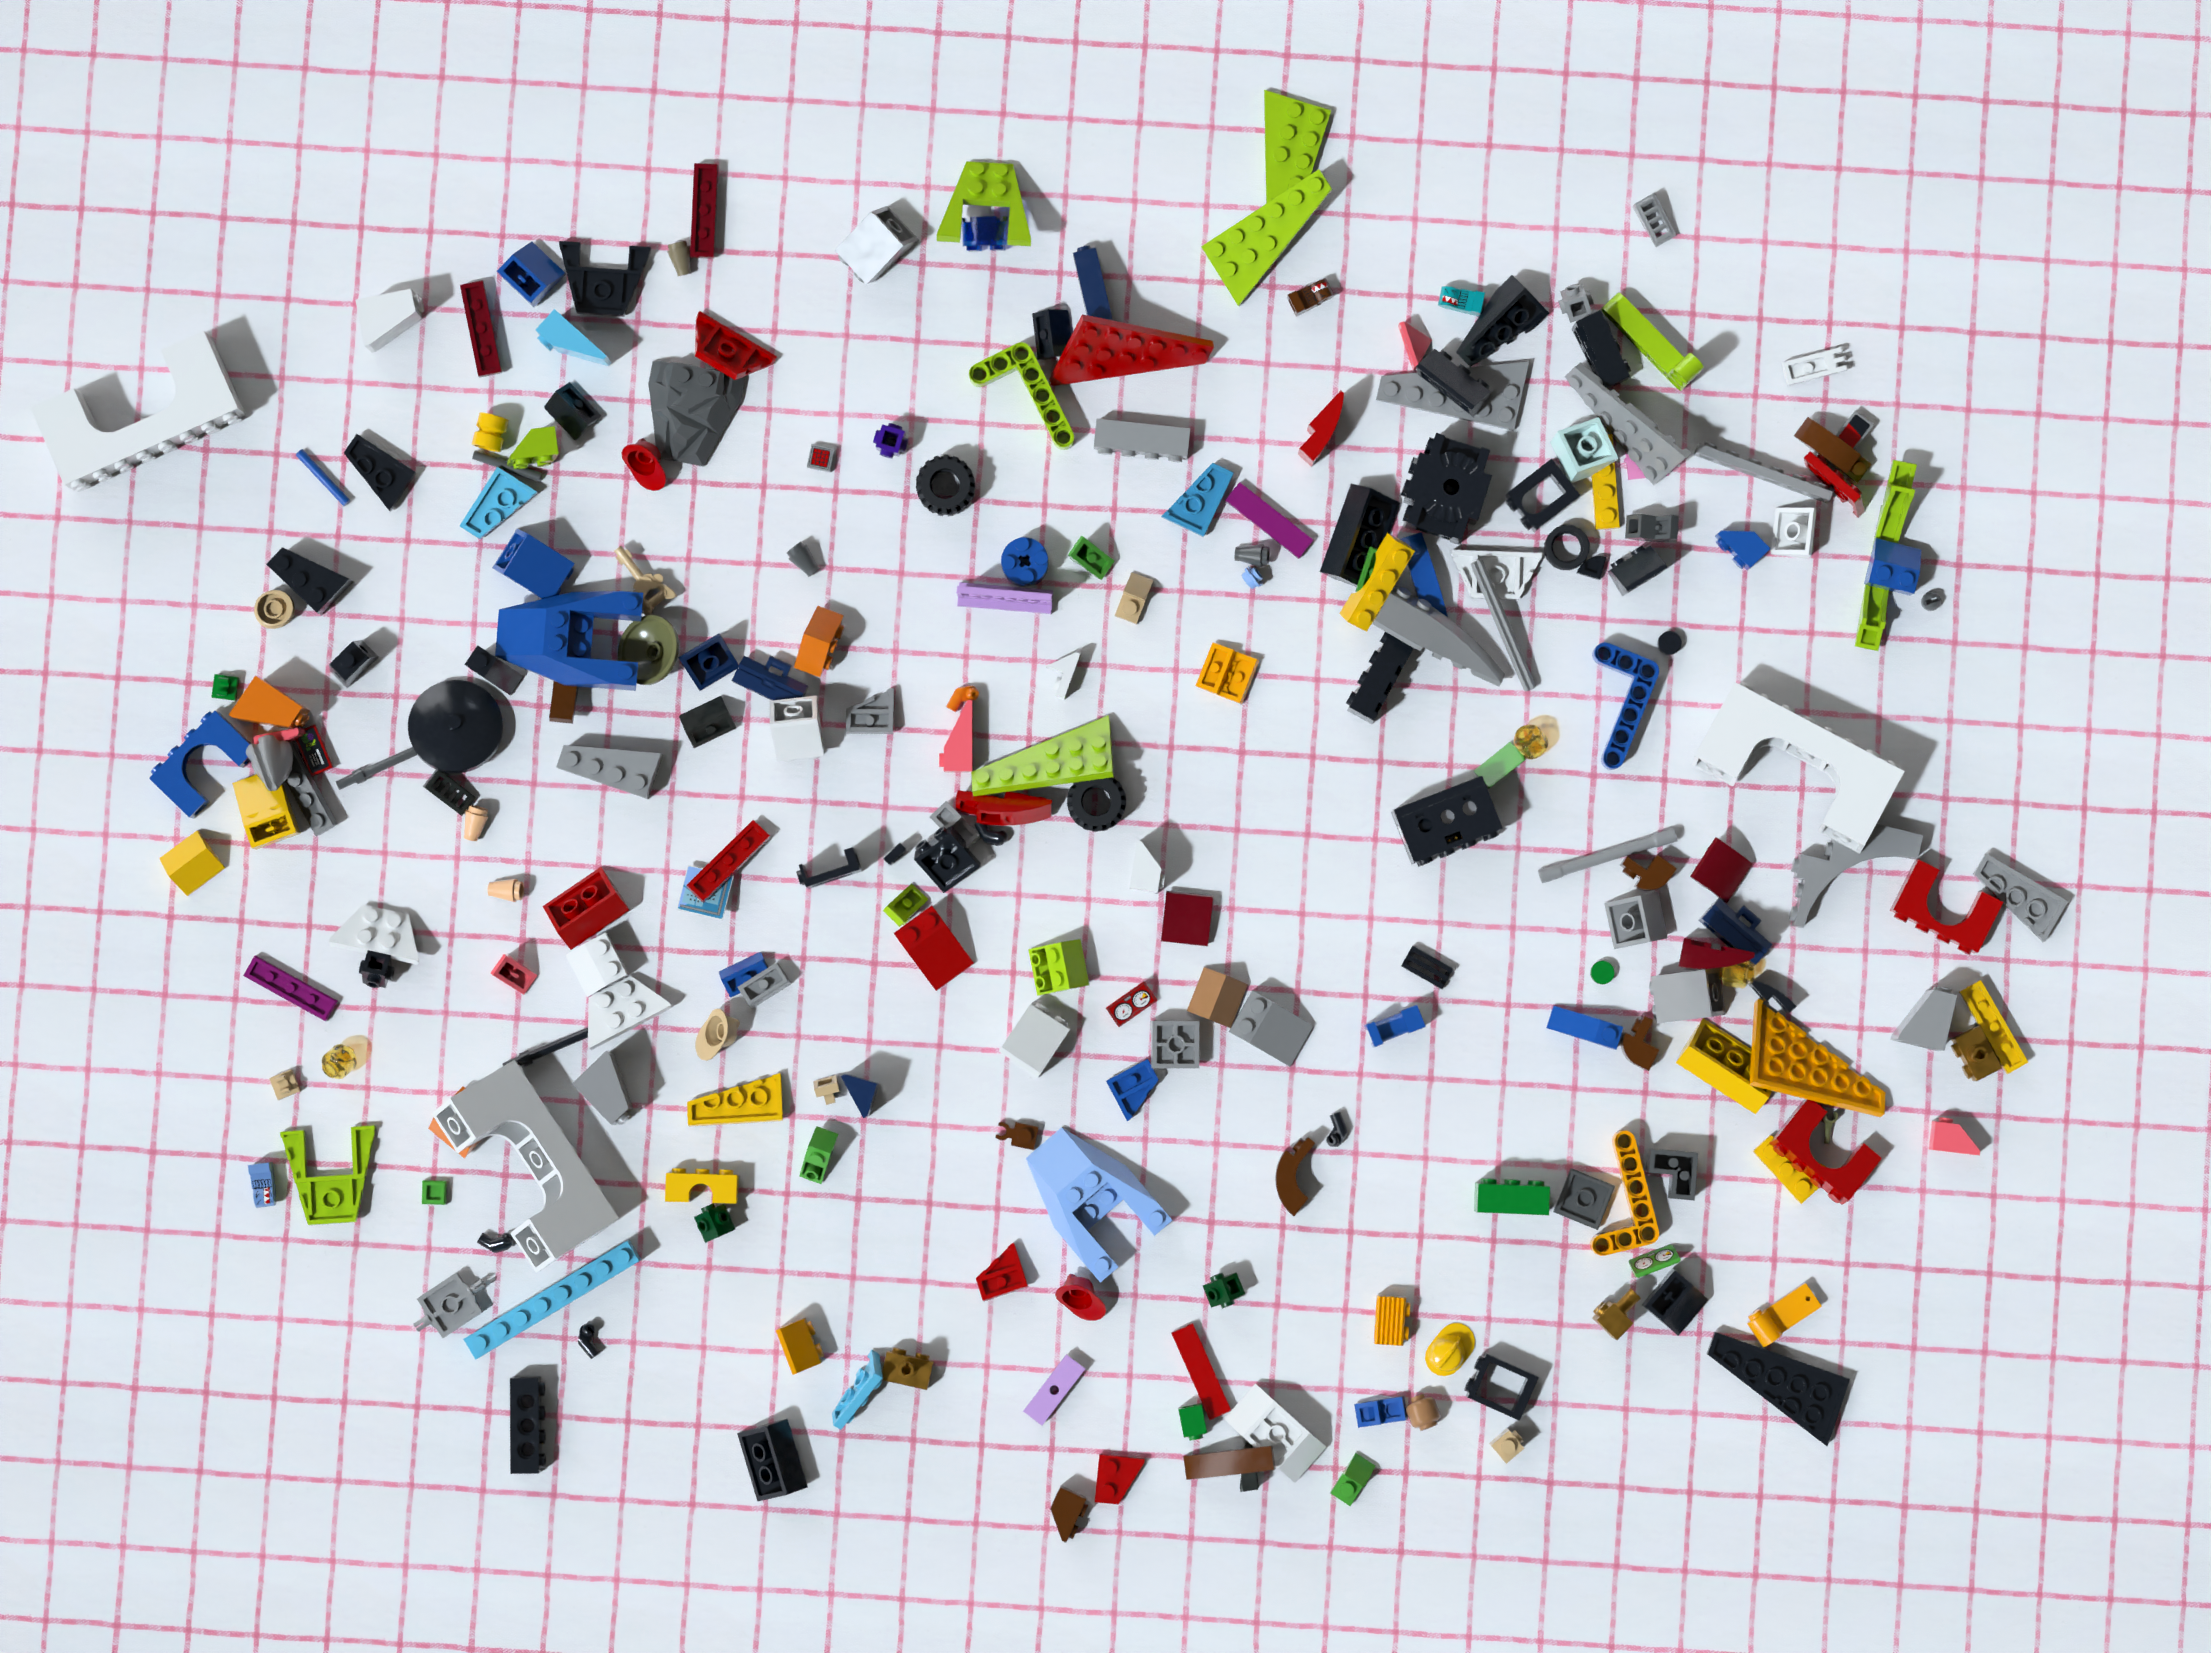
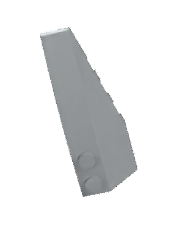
[1373,585,1505,687]

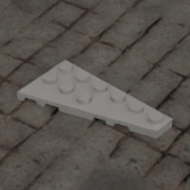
[1376,361,1529,431]
[1564,362,1691,485]

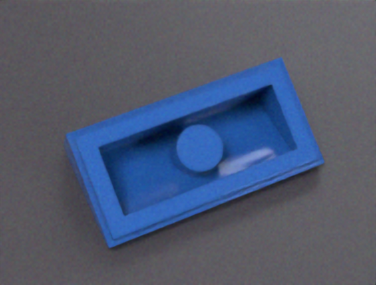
[719,952,768,998]

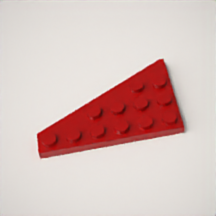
[1049,314,1214,386]

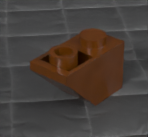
[1050,1485,1088,1543]

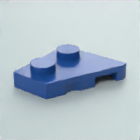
[1106,1059,1159,1121]

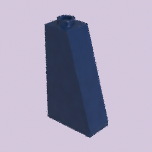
[1073,246,1113,320]

